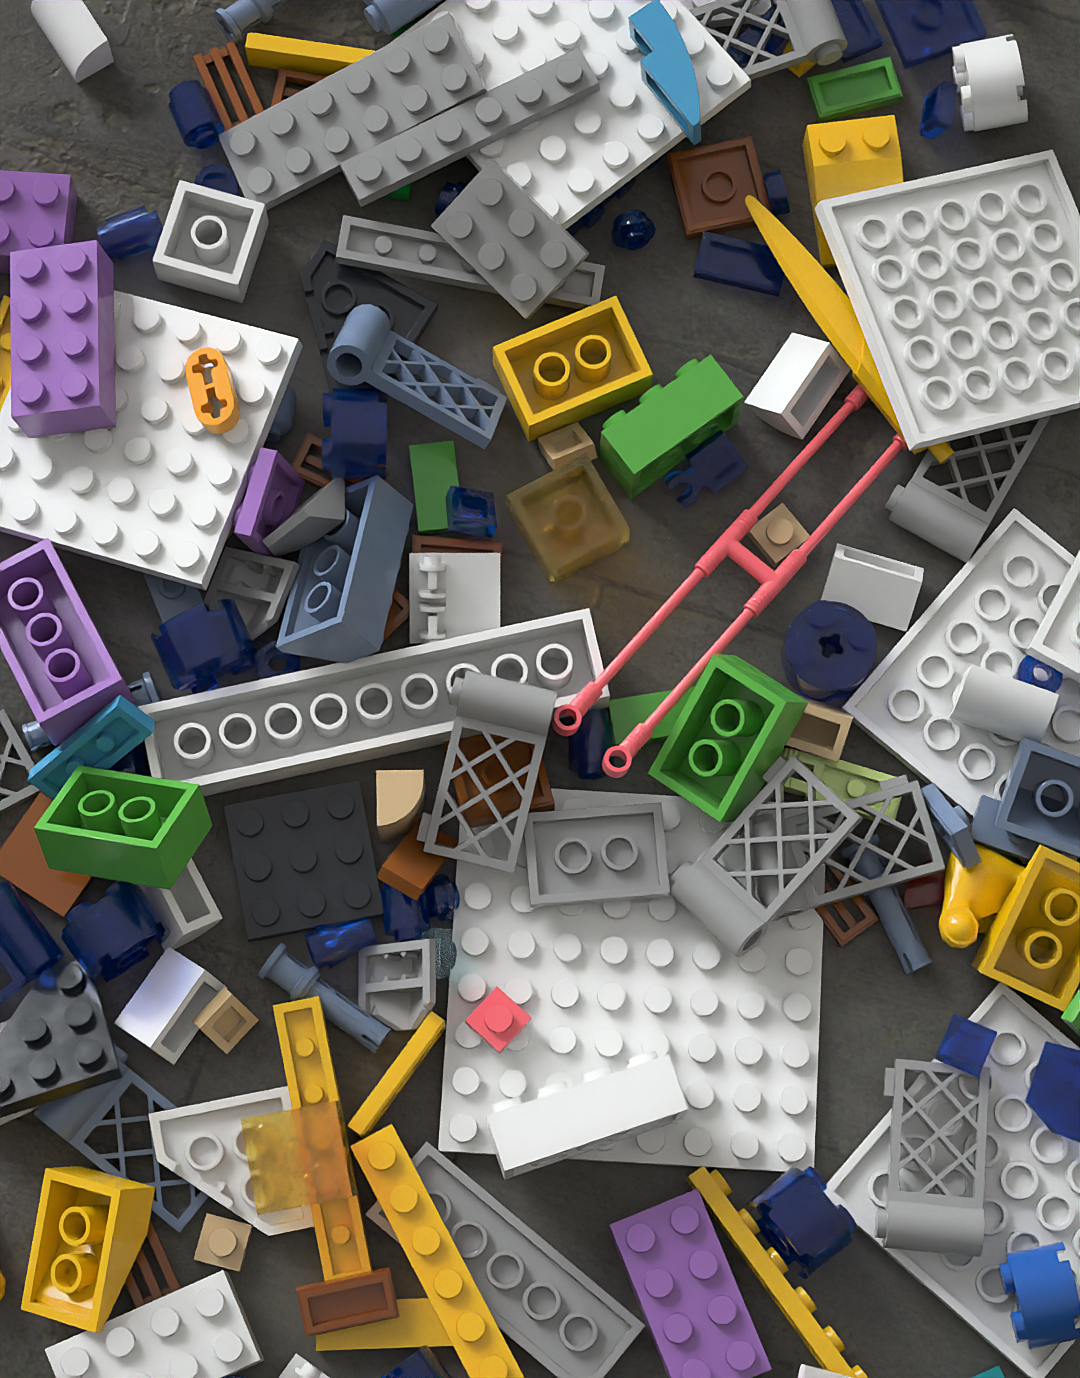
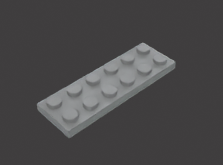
[218,12,487,211]
[366,1141,645,1378]

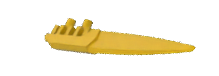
[745,194,955,464]

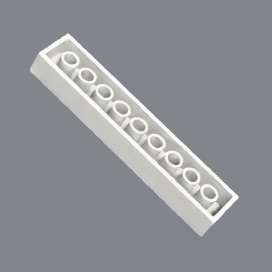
[137,608,610,796]

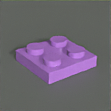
[234,447,305,559]

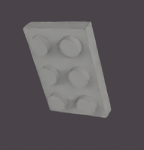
[431,160,590,319]
[524,802,670,908]

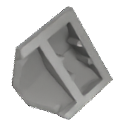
[262,475,345,557]
[204,547,300,641]
[358,939,436,1031]

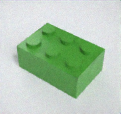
[599,354,744,500]
[648,654,809,822]
[34,765,213,890]

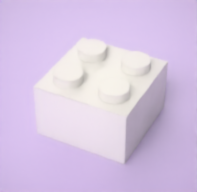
[152,180,269,303]

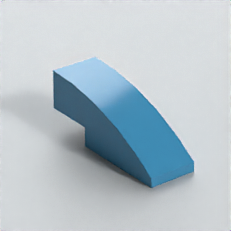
[628,0,701,145]

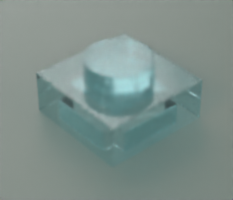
[418,928,457,980]

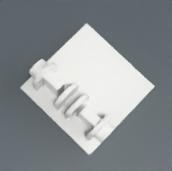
[409,553,500,644]

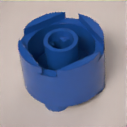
[998,1241,1080,1350]

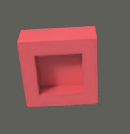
[465,986,531,1054]

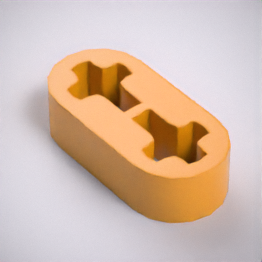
[185,347,240,434]

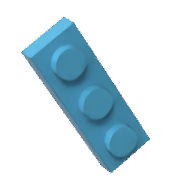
[28,695,155,800]

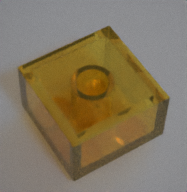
[507,453,631,586]
[241,1101,357,1215]

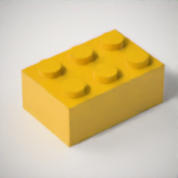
[493,296,653,442]

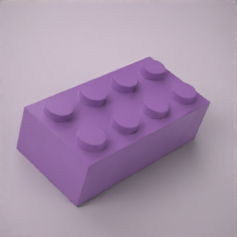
[0,170,78,273]
[10,240,116,438]
[0,538,136,746]
[608,1189,772,1378]

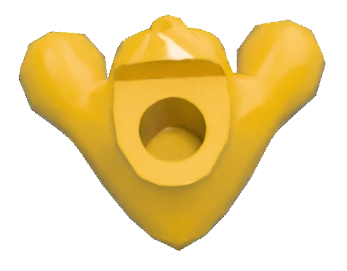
[938,843,1026,948]

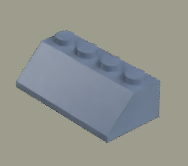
[276,475,414,663]
[994,738,1080,857]

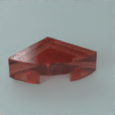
[903,859,945,910]

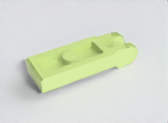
[779,747,902,826]

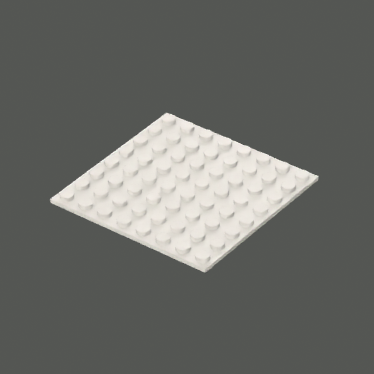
[438,789,827,1174]

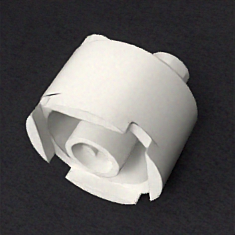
[952,34,1028,132]

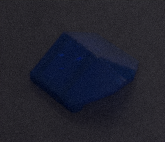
[1024,1041,1080,1143]

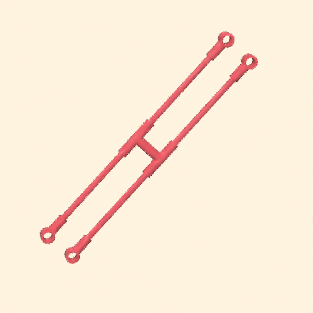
[552,384,908,778]

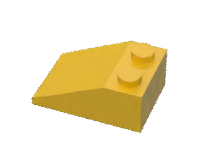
[802,115,903,268]
[972,845,1080,1012]
[21,1166,155,1333]

